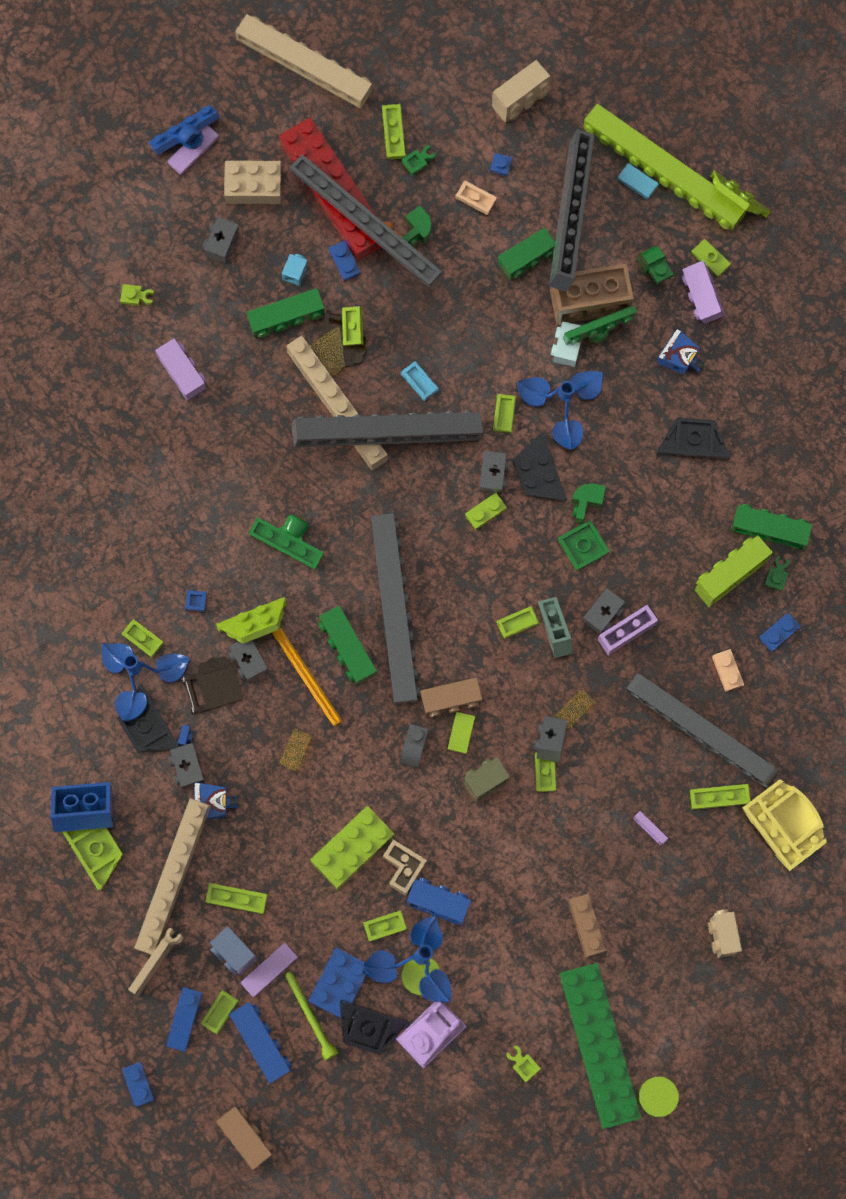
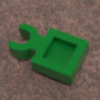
[402,145,436,176]
[764,556,790,592]

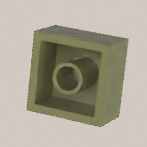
[464,757,510,803]

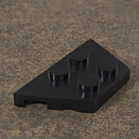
[657,417,731,460]
[513,432,567,502]
[117,684,179,752]
[340,1000,410,1055]

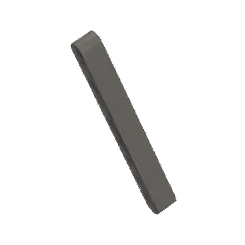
[626,673,779,788]

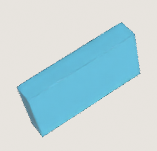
[617,163,659,200]
[401,361,439,402]

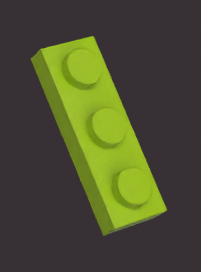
[382,104,405,160]
[689,784,750,810]
[205,883,268,914]

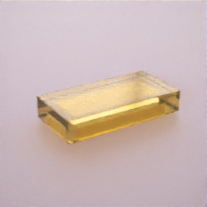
[555,689,595,730]
[279,728,312,772]

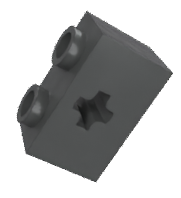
[203,217,240,263]
[479,451,510,495]
[582,588,625,635]
[228,640,269,683]
[534,716,567,763]
[168,743,205,789]

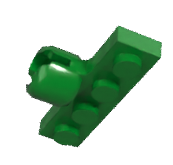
[563,305,637,345]
[248,514,325,570]

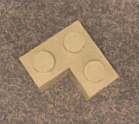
[383,840,427,896]

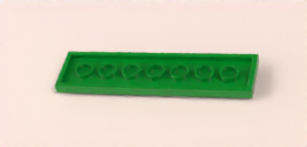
[559,963,641,1129]

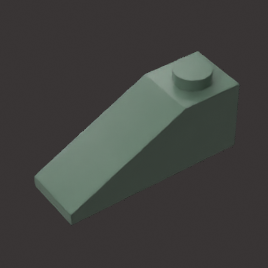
[538,597,573,658]

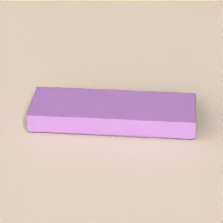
[167,125,219,175]
[240,943,298,998]

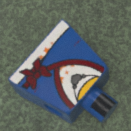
[657,329,705,374]
[195,783,239,821]

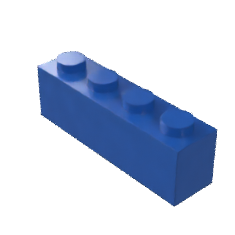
[229,1002,292,1084]

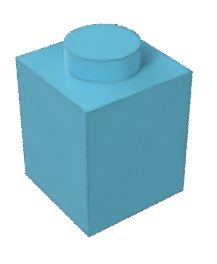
[282,254,308,286]

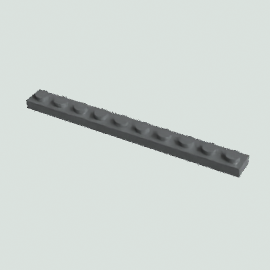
[290,154,442,287]

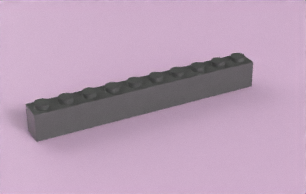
[549,129,594,292]
[291,411,483,448]
[371,513,421,706]

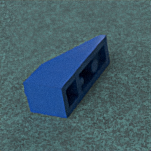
[166,987,204,1052]

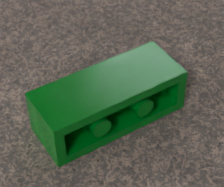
[498,227,555,280]

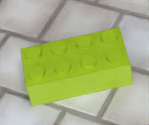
[695,535,773,608]
[310,806,395,890]

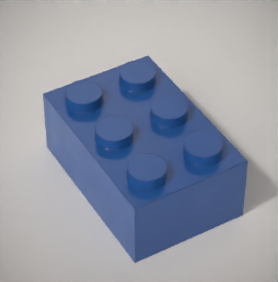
[51,782,114,832]
[407,878,471,926]
[308,948,367,1019]

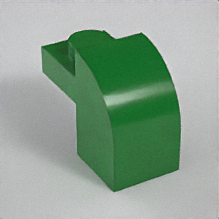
[401,206,431,247]
[637,246,673,285]
[571,484,606,524]

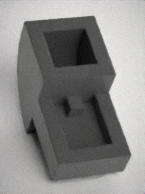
[400,724,429,768]

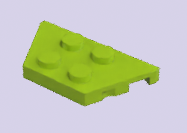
[710,170,772,218]
[216,597,287,644]
[63,828,123,891]

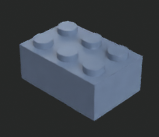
[210,926,258,977]

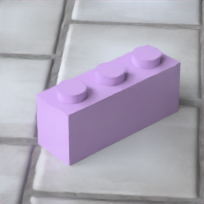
[682,261,725,324]
[155,339,206,401]
[598,605,658,656]

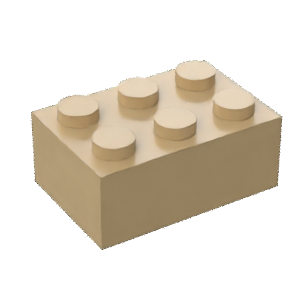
[492,60,550,123]
[224,161,282,204]

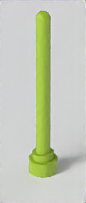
[285,972,339,1061]

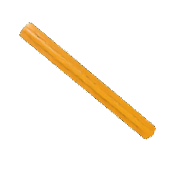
[272,628,342,726]

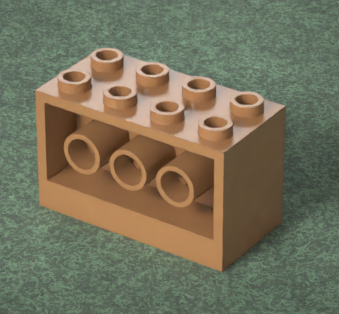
[550,264,634,326]

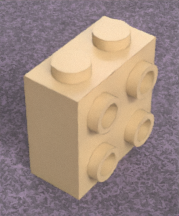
[708,909,742,958]

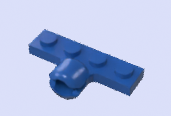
[148,105,220,155]

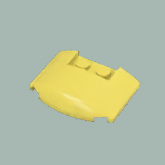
[742,780,827,871]

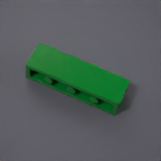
[246,288,325,338]
[731,504,813,550]
[318,606,377,686]

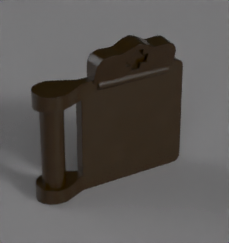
[317,310,367,367]
[181,657,243,715]

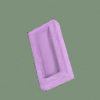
[634,811,668,846]

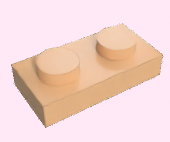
[456,181,497,215]
[712,649,744,692]

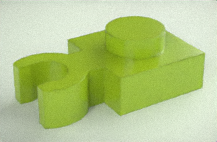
[120,284,154,306]
[506,1045,541,1082]

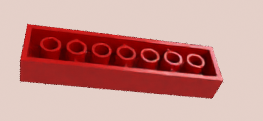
[279,117,381,261]

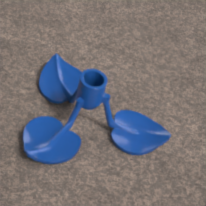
[517,371,603,450]
[102,643,189,721]
[363,916,452,1003]

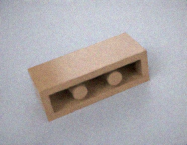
[420,677,482,718]
[568,894,606,959]
[216,1106,273,1170]

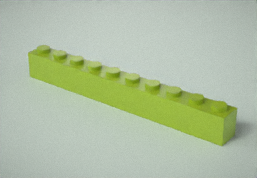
[583,104,746,231]

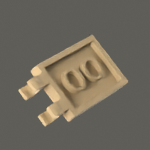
[128,928,183,997]

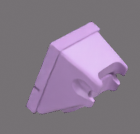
[396,1001,466,1069]

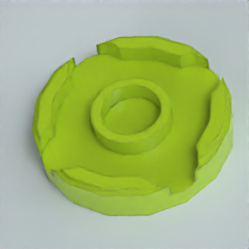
[402,958,440,996]
[639,1077,679,1117]

